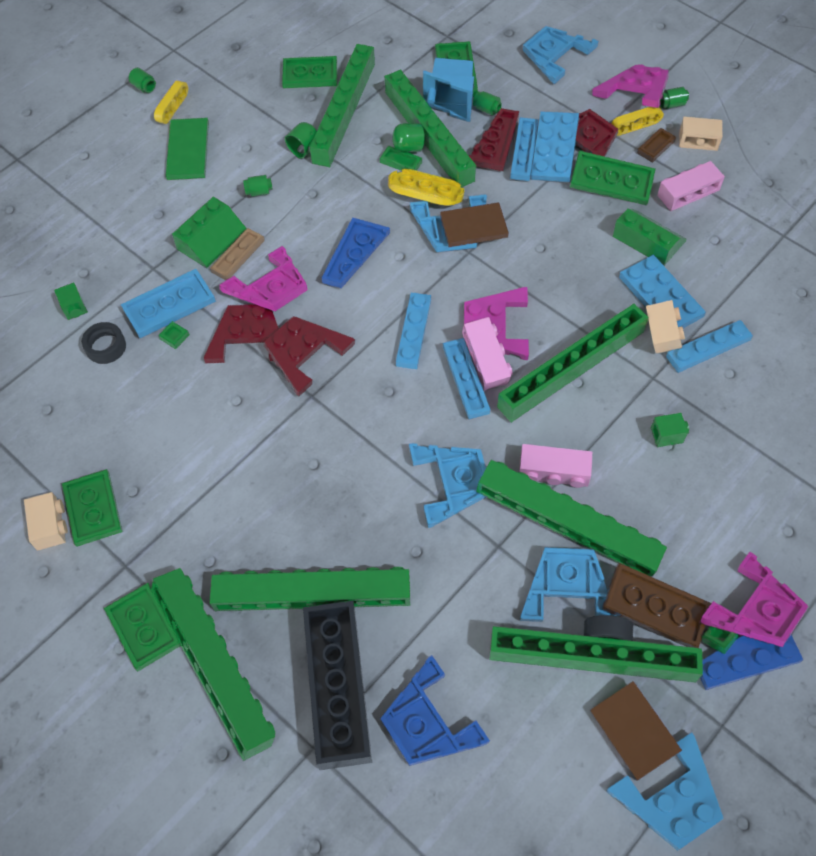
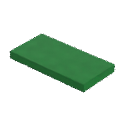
[435,41,478,97]
[166,118,209,180]
[570,151,656,205]

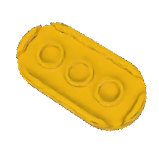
[388,169,465,206]

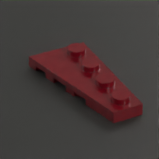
[468,108,519,171]

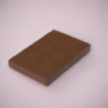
[440,202,509,247]
[590,681,682,781]

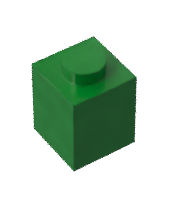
[54,282,88,320]
[651,413,689,448]

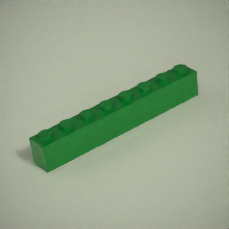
[310,44,375,167]
[384,69,476,188]
[497,304,649,423]
[476,459,667,577]
[210,567,411,611]
[151,568,276,761]
[489,626,703,683]

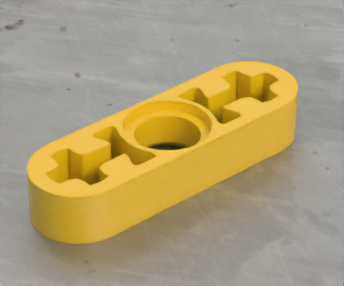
[154,80,189,124]
[611,107,664,136]

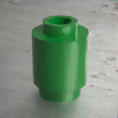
[128,67,156,93]
[660,86,689,109]
[473,91,502,116]
[243,174,273,197]

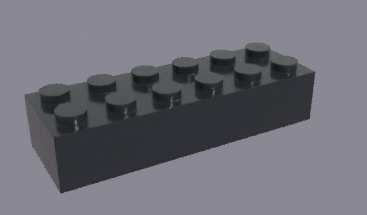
[303,601,372,770]

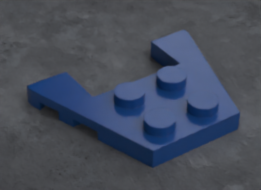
[380,655,490,766]

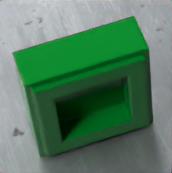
[158,321,190,349]
[702,626,738,654]

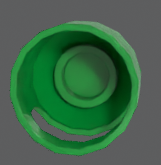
[285,122,317,159]
[392,123,424,152]

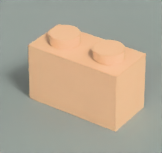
[679,117,723,151]
[646,300,685,353]
[24,492,68,551]

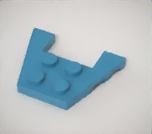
[523,26,599,84]
[410,194,487,252]
[409,443,486,528]
[520,547,616,622]
[606,733,724,851]

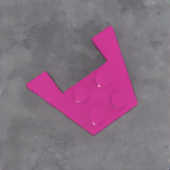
[592,64,669,108]
[219,246,307,311]
[464,287,529,360]
[701,552,808,647]

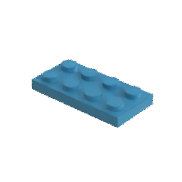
[531,111,579,182]
[619,255,706,328]
[121,269,216,338]

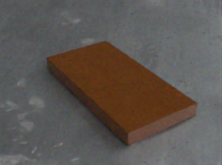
[602,563,712,648]

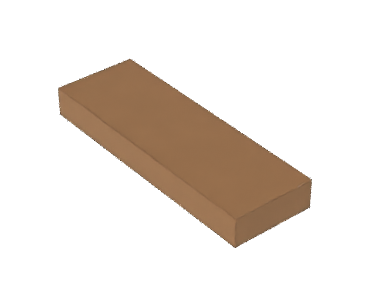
[210,228,265,280]

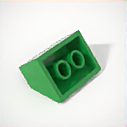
[172,196,247,269]
[612,208,686,266]

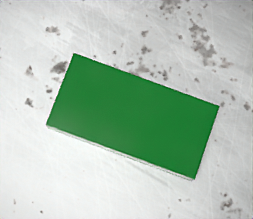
[380,145,422,171]

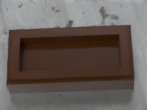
[637,128,676,163]

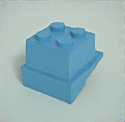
[423,58,474,122]

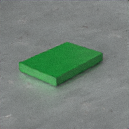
[282,56,337,88]
[62,469,123,547]
[104,583,181,672]

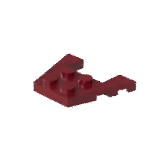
[575,109,618,157]
[204,304,279,364]
[264,316,355,396]

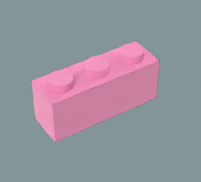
[657,161,725,211]
[462,317,512,391]
[519,444,593,488]

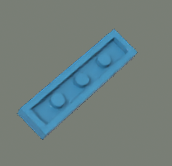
[510,117,539,181]
[396,292,431,369]
[666,320,753,373]
[443,338,490,419]

